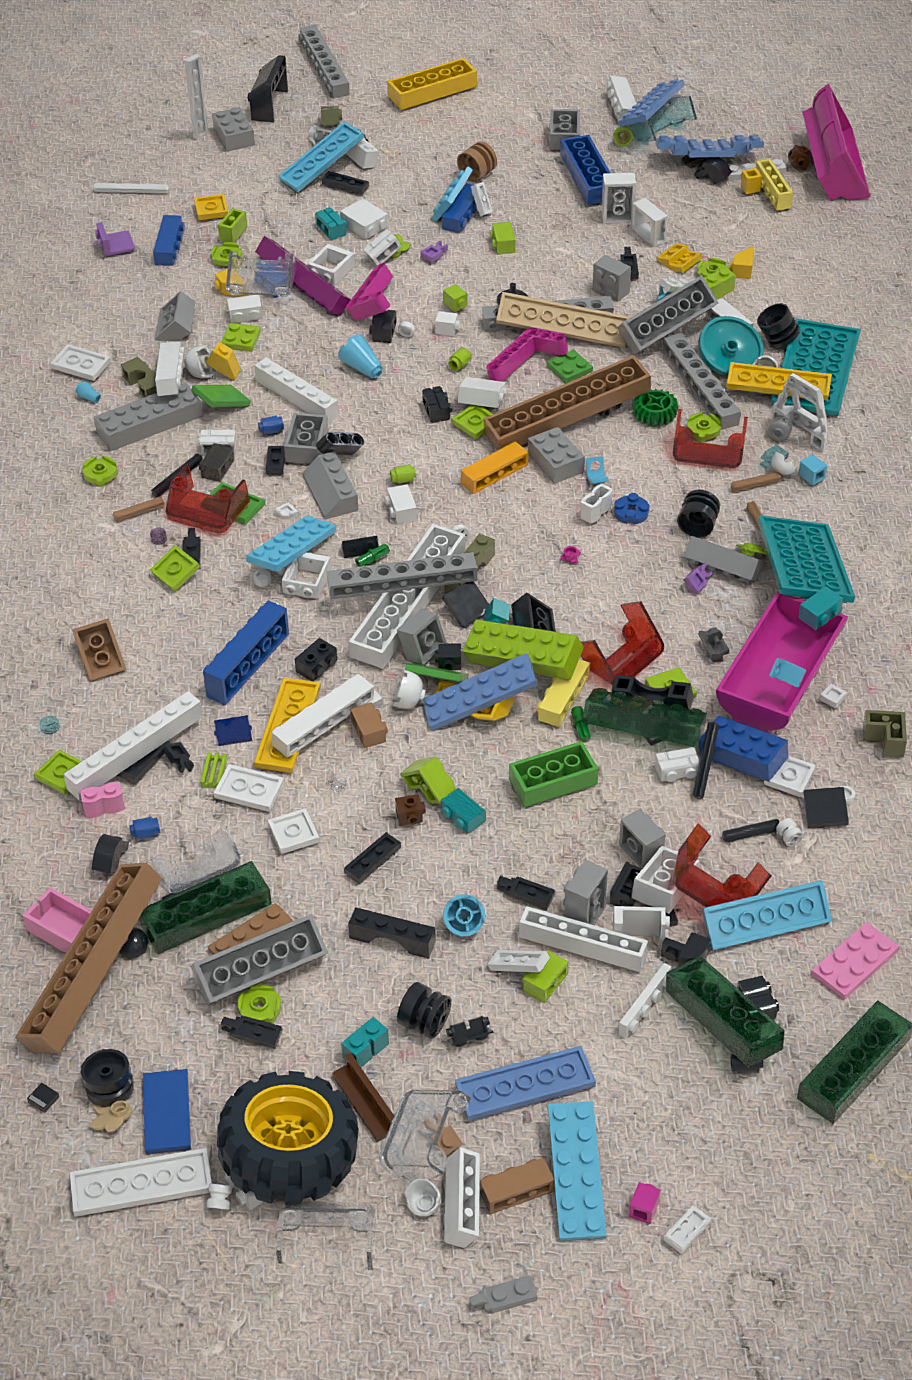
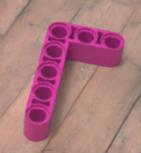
[346,263,393,321]
[486,328,568,382]

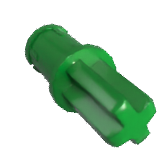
[355,544,390,567]
[571,706,591,742]

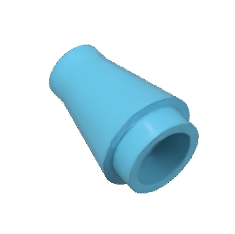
[75,382,101,403]

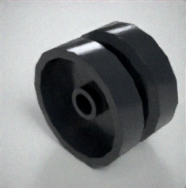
[80,1049,134,1107]

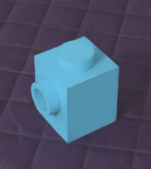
[798,455,827,486]

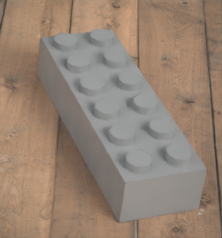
[617,275,719,355]
[94,382,203,452]
[190,914,328,1006]

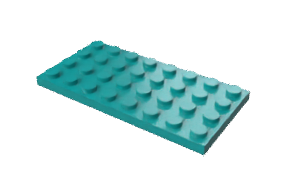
[771,318,861,417]
[757,515,855,603]

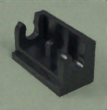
[609,861,642,907]

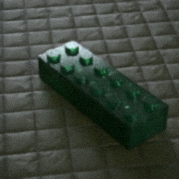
[582,688,707,748]
[139,861,272,954]
[666,955,785,1068]
[797,1000,912,1124]

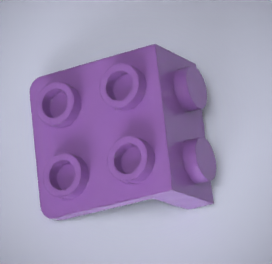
[95,222,135,256]

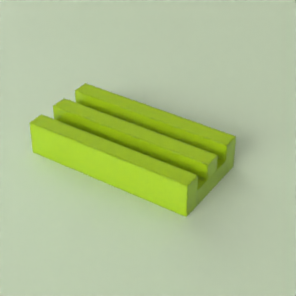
[200,752,228,788]

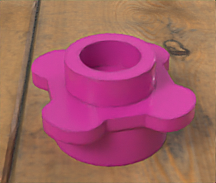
[561,546,581,563]

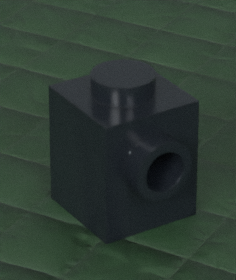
[435,643,461,670]

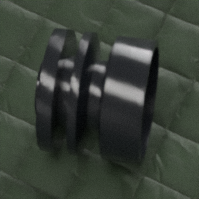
[757,303,800,348]
[677,489,721,538]
[397,982,452,1039]

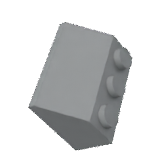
[155,291,195,341]

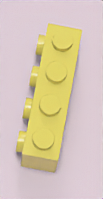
[755,159,793,211]
[536,659,590,727]

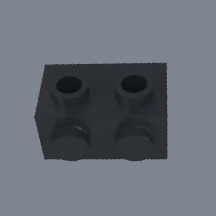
[294,637,337,681]

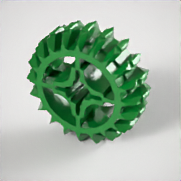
[632,388,679,426]

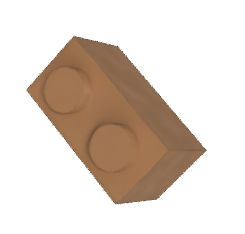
[350,702,388,748]

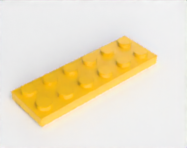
[726,362,832,401]
[254,677,321,773]

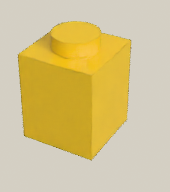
[740,168,762,194]

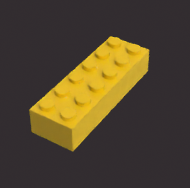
[387,57,477,110]

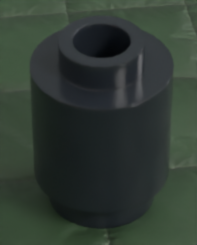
[730,1050,763,1074]

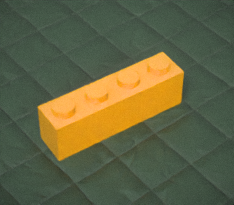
[461,441,528,494]

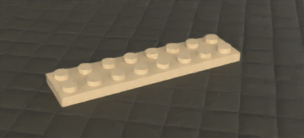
[496,292,631,348]

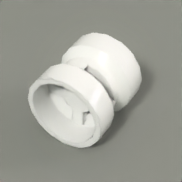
[776,818,804,847]
[206,1183,232,1210]

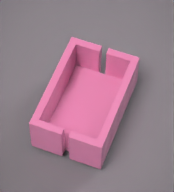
[23,887,92,953]

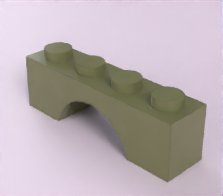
[321,105,342,125]
[444,533,495,594]

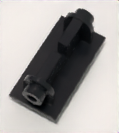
[341,535,379,558]
[446,1015,494,1047]

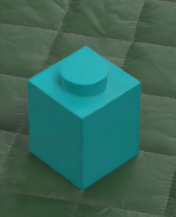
[484,598,510,624]

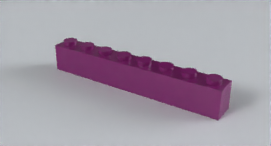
[255,236,351,315]

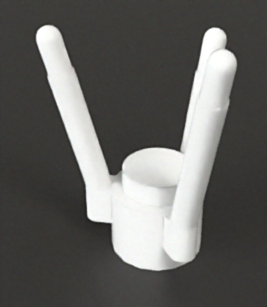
[308,125,331,146]

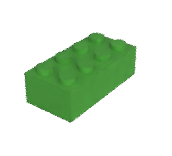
[509,741,598,808]

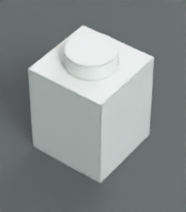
[435,311,460,336]

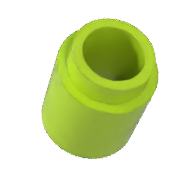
[448,347,472,371]
[390,464,416,484]

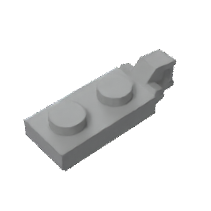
[469,1275,537,1314]

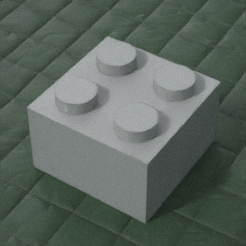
[593,255,631,302]
[397,609,447,665]
[619,809,666,869]

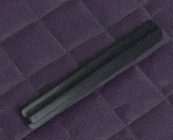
[151,453,203,497]
[692,722,719,799]

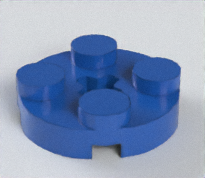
[614,493,650,524]

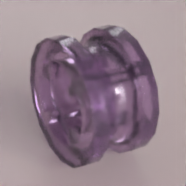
[150,527,167,545]

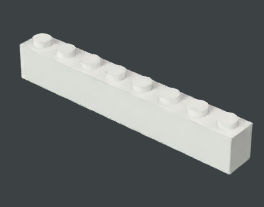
[64,691,203,800]

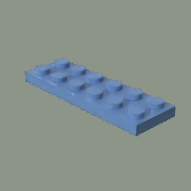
[423,653,538,731]
[455,1046,596,1121]

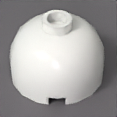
[185,345,215,378]
[392,669,426,709]

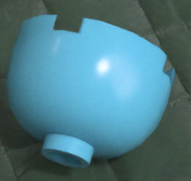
[443,894,485,936]

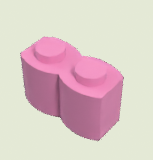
[80,782,125,818]

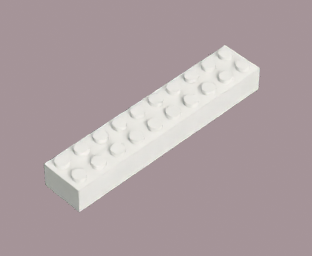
[349,524,465,669]

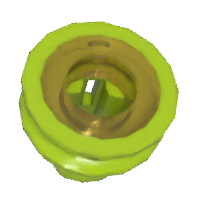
[613,126,633,146]

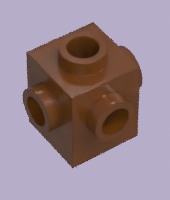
[787,145,813,171]
[395,794,426,826]

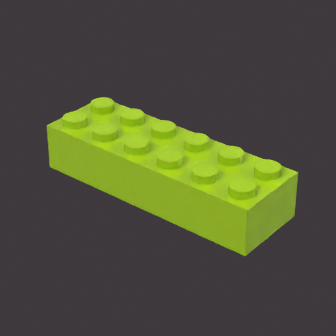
[462,620,584,680]

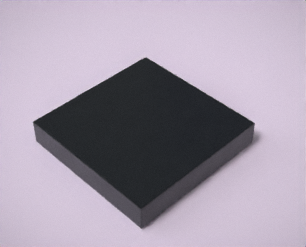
[442,581,489,628]
[803,787,849,828]

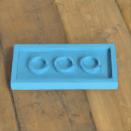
[431,167,473,222]

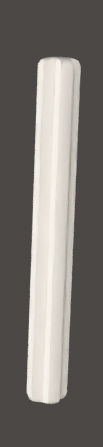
[94,183,169,194]

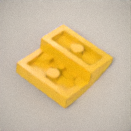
[656,243,702,273]

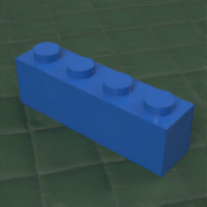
[442,183,477,233]
[153,215,185,266]

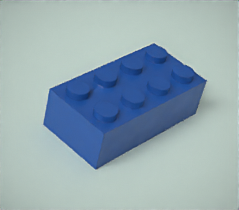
[699,715,789,782]

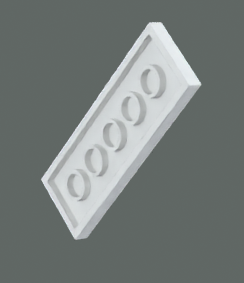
[70,1148,212,1217]

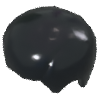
[119,927,150,959]

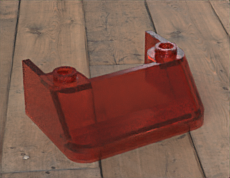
[673,409,749,468]
[165,464,250,533]
[581,601,664,685]
[673,823,772,907]

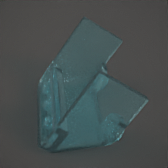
[625,96,697,143]

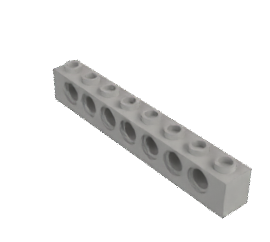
[298,25,350,98]
[482,296,614,332]
[662,333,741,430]
[327,552,477,600]

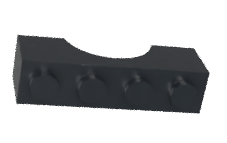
[611,675,694,713]
[348,907,436,959]

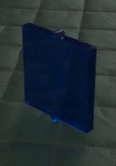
[214,715,252,746]

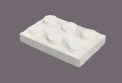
[50,344,111,381]
[214,764,284,812]

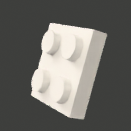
[764,756,816,798]
[268,808,320,854]

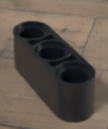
[316,432,365,455]

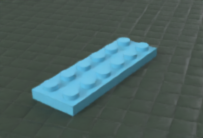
[278,121,365,192]
[246,516,336,572]
[701,880,832,950]
[548,1101,607,1241]

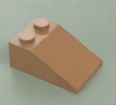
[72,618,127,682]

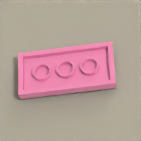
[811,922,900,1000]

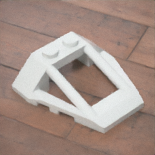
[771,373,828,452]

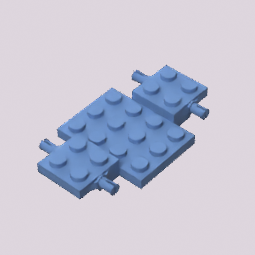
[655,134,764,157]

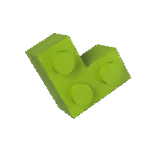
[400,756,456,805]

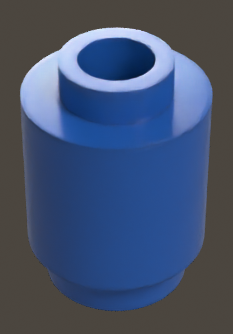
[258,415,284,435]
[129,816,160,840]

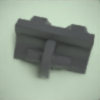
[698,627,730,662]

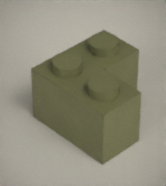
[863,710,907,757]

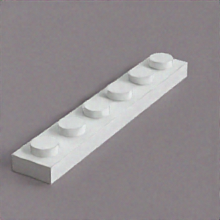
[185,54,209,140]

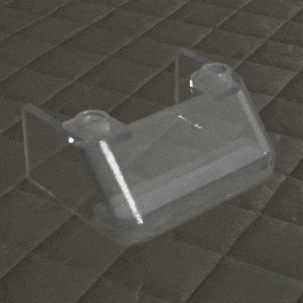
[276,1201,376,1270]

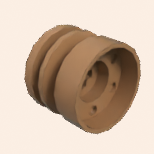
[457,141,497,182]

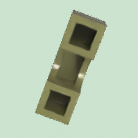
[121,357,157,398]

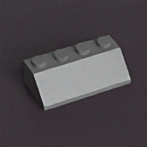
[303,451,358,519]
[684,536,767,583]

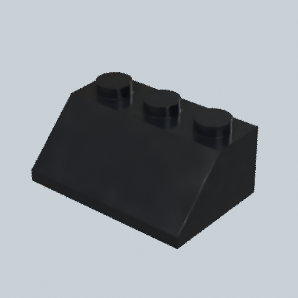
[511,592,556,632]

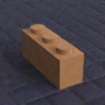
[480,1157,554,1215]

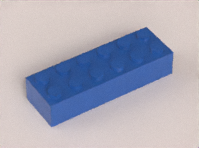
[560,134,611,205]
[203,600,289,705]

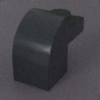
[694,157,732,184]
[91,834,129,874]
[661,932,711,971]

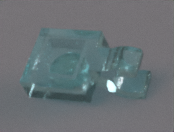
[760,445,789,468]

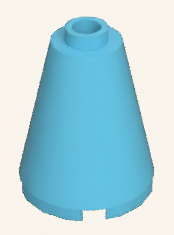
[338,334,383,379]

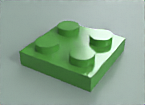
[547,349,593,383]

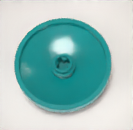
[698,316,764,377]

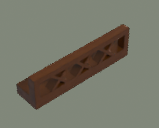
[332,1053,397,1142]

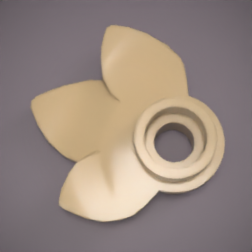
[89,1100,132,1132]

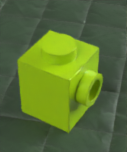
[443,284,468,312]

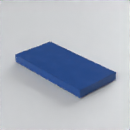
[143,1069,191,1154]

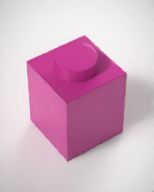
[629,1182,661,1224]

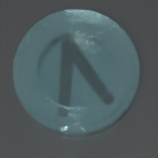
[39,716,60,735]

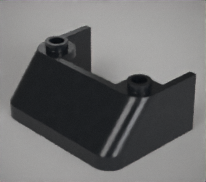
[247,55,288,123]

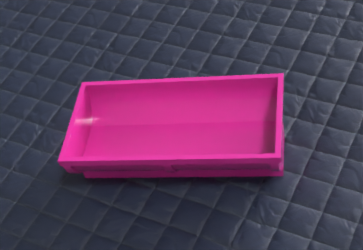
[802,84,871,201]
[716,591,848,734]

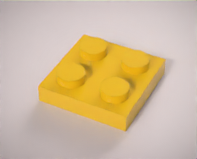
[194,194,228,220]

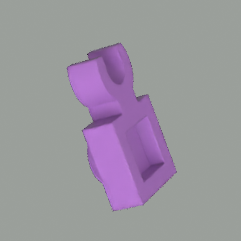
[421,241,448,263]
[683,563,713,594]

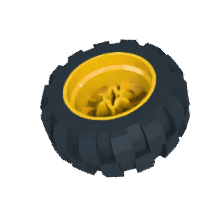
[217,1071,359,1205]

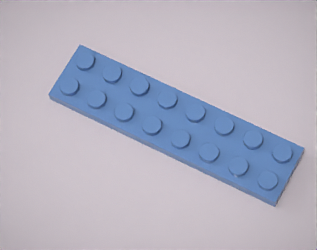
[618,79,685,127]

